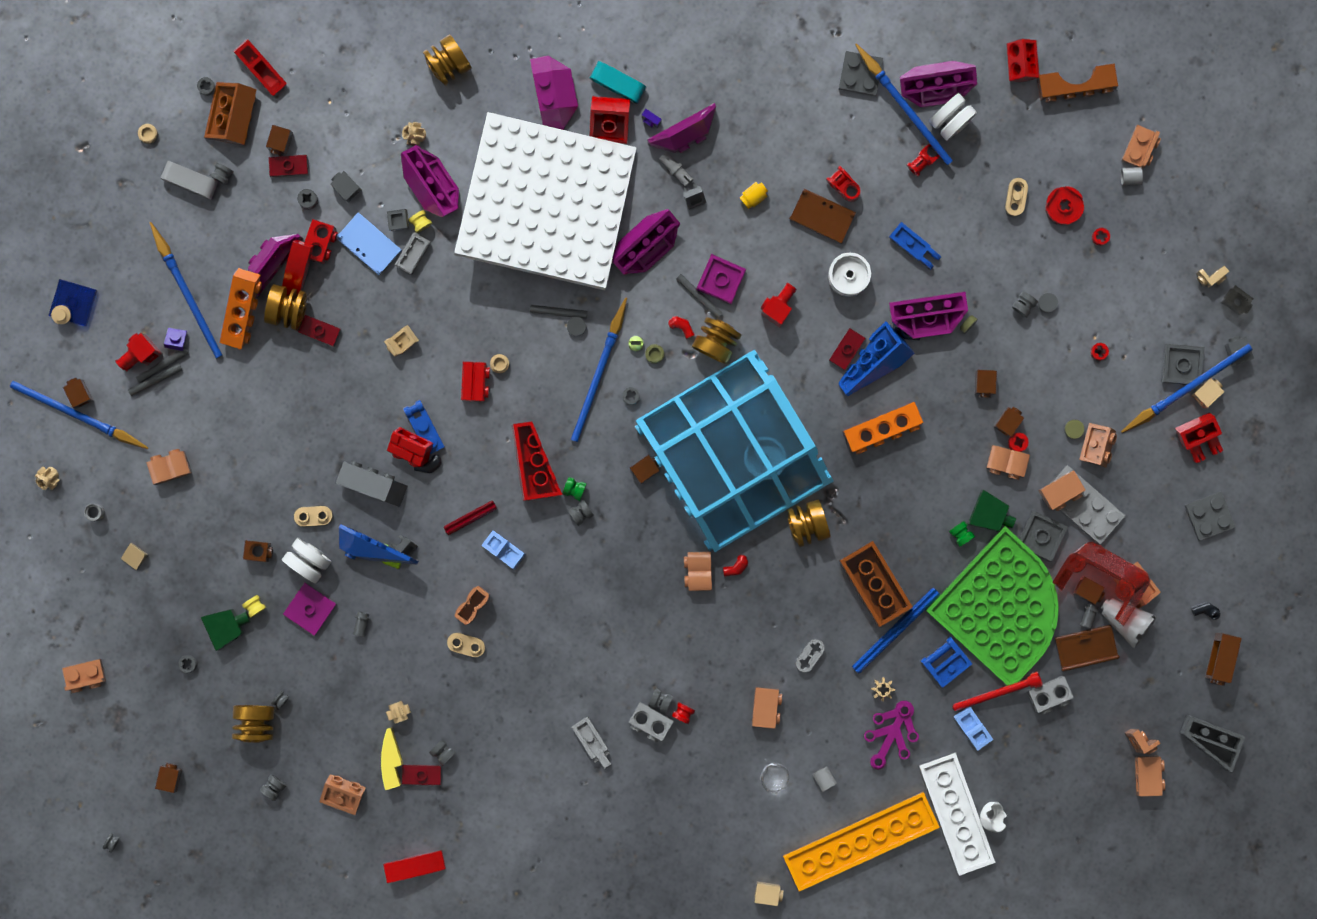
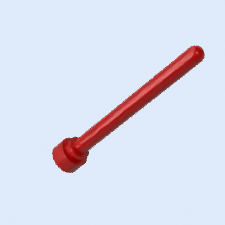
[953,671,1043,711]

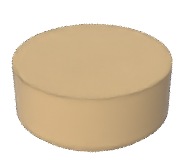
[138,124,158,144]

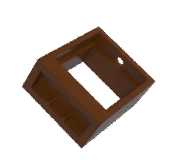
[1205,633,1242,686]

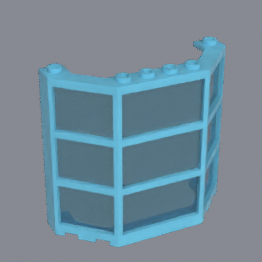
[635,350,834,553]

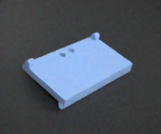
[336,212,402,275]

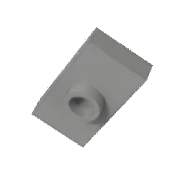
[395,232,431,275]

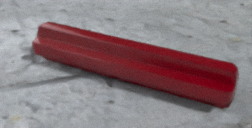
[444,501,497,535]

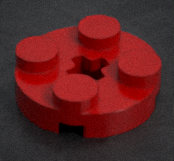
[1045,186,1084,225]

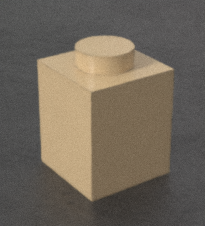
[1191,378,1224,409]
[754,882,783,906]

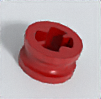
[1092,228,1110,246]
[1090,343,1109,361]

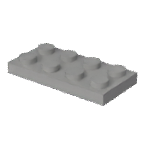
[1051,465,1125,545]

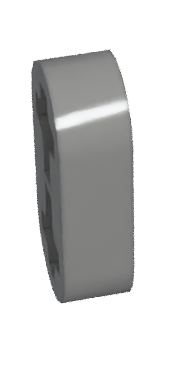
[796,639,824,672]

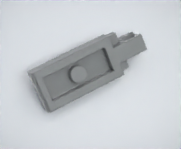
[572,716,611,769]

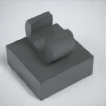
[683,184,707,210]
[387,209,409,231]
[391,535,418,556]

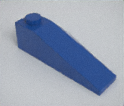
[838,321,915,396]
[339,524,419,565]

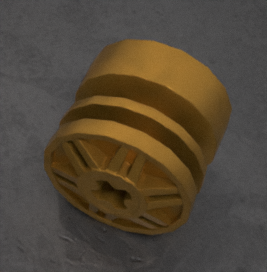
[423,34,472,86]
[264,284,307,330]
[692,317,742,364]
[787,499,831,547]
[232,705,274,743]

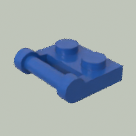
[921,637,972,688]

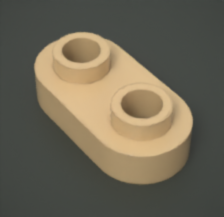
[1005,178,1028,217]
[294,506,333,527]
[447,633,485,657]

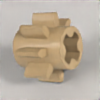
[402,122,426,146]
[35,466,60,490]
[871,677,895,701]
[386,701,411,724]

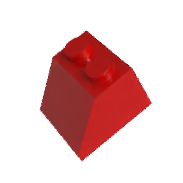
[589,96,630,144]

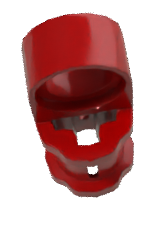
[906,143,940,177]

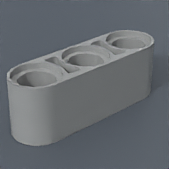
[161,161,218,199]

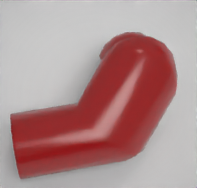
[668,316,695,339]
[723,555,748,576]

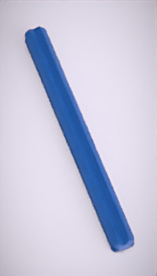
[852,588,940,673]

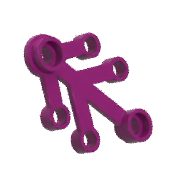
[864,701,919,770]

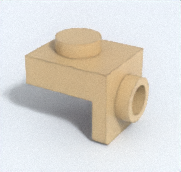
[1196,265,1229,288]
[384,325,419,357]

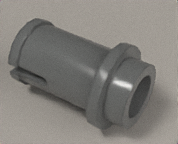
[1080,603,1099,629]
[353,612,370,637]

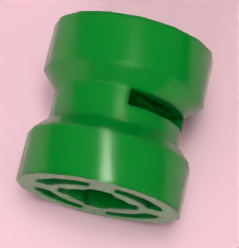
[562,477,587,501]
[949,521,975,547]

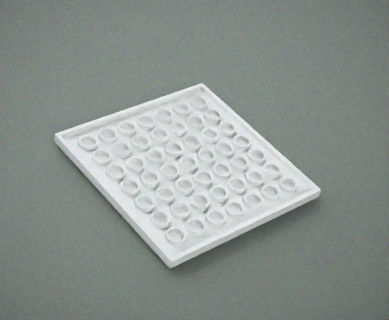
[454,112,636,290]

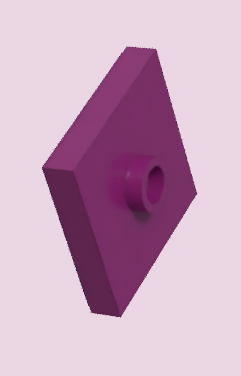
[696,254,746,305]
[283,582,336,636]

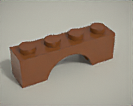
[1037,63,1118,103]

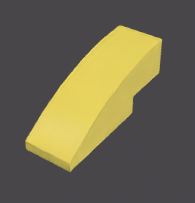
[381,727,403,790]

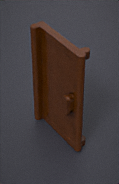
[789,188,856,244]
[1055,625,1120,672]

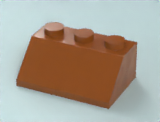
[204,82,257,145]

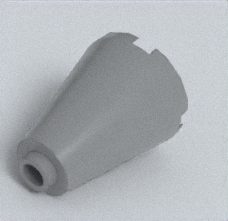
[1101,598,1156,648]

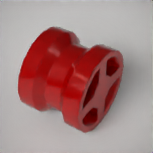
[1008,433,1029,452]
[672,702,695,724]

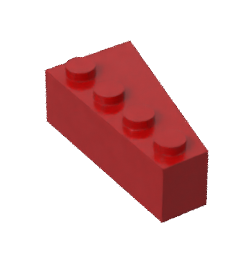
[512,421,562,501]

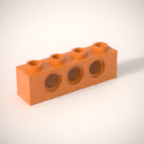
[219,268,262,349]
[843,402,923,455]

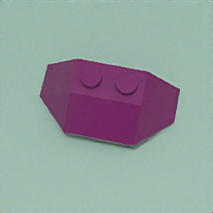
[530,56,578,130]
[900,61,977,107]
[647,103,716,153]
[401,145,459,218]
[612,209,680,275]
[248,234,303,299]
[889,292,968,339]

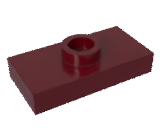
[268,155,308,177]
[298,315,341,347]
[829,328,866,371]
[402,765,441,785]

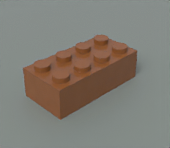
[839,541,913,627]

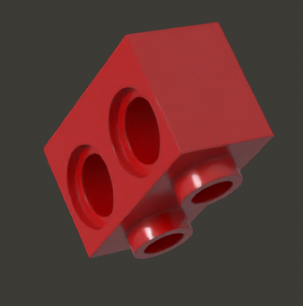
[1007,39,1039,82]
[305,219,338,264]

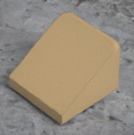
[121,543,148,570]

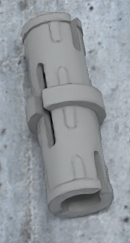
[659,151,693,187]

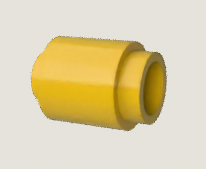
[739,182,768,209]

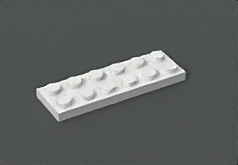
[919,753,996,876]

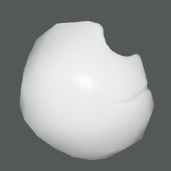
[980,802,1007,833]

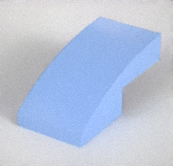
[481,530,526,570]
[954,707,993,751]

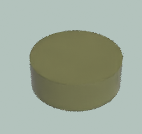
[960,315,978,333]
[645,344,664,364]
[1064,420,1084,439]

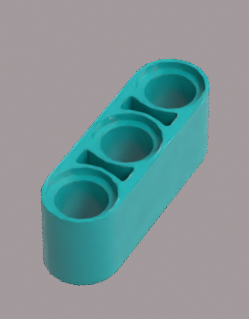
[589,61,647,104]

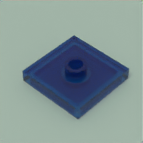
[49,279,97,326]

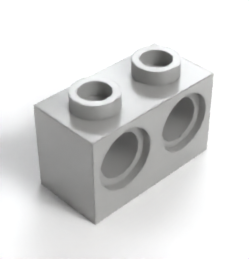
[1027,676,1073,715]
[629,702,674,742]

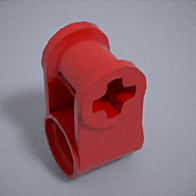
[826,166,861,202]

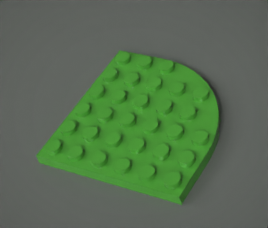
[926,526,1058,686]

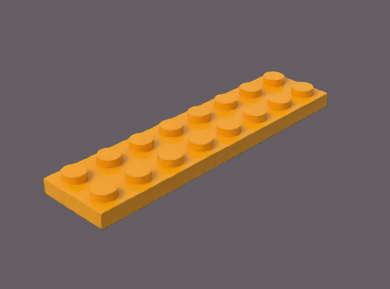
[783,792,940,892]

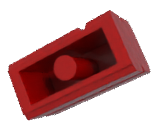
[461,362,490,402]
[387,427,433,467]

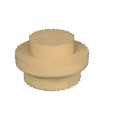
[51,305,71,324]
[490,354,509,373]

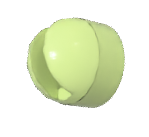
[628,336,644,352]

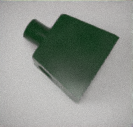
[967,490,1016,531]
[201,609,251,651]

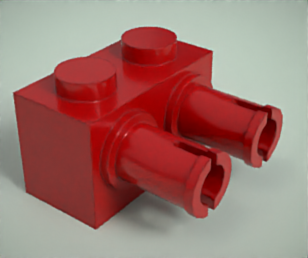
[760,283,797,328]
[115,333,162,372]
[1175,412,1223,463]

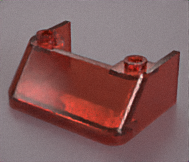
[1052,542,1150,626]

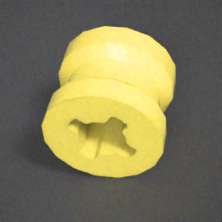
[408,210,432,233]
[242,595,266,618]

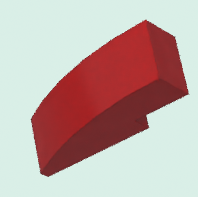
[233,39,287,96]
[282,240,314,296]
[383,850,446,883]

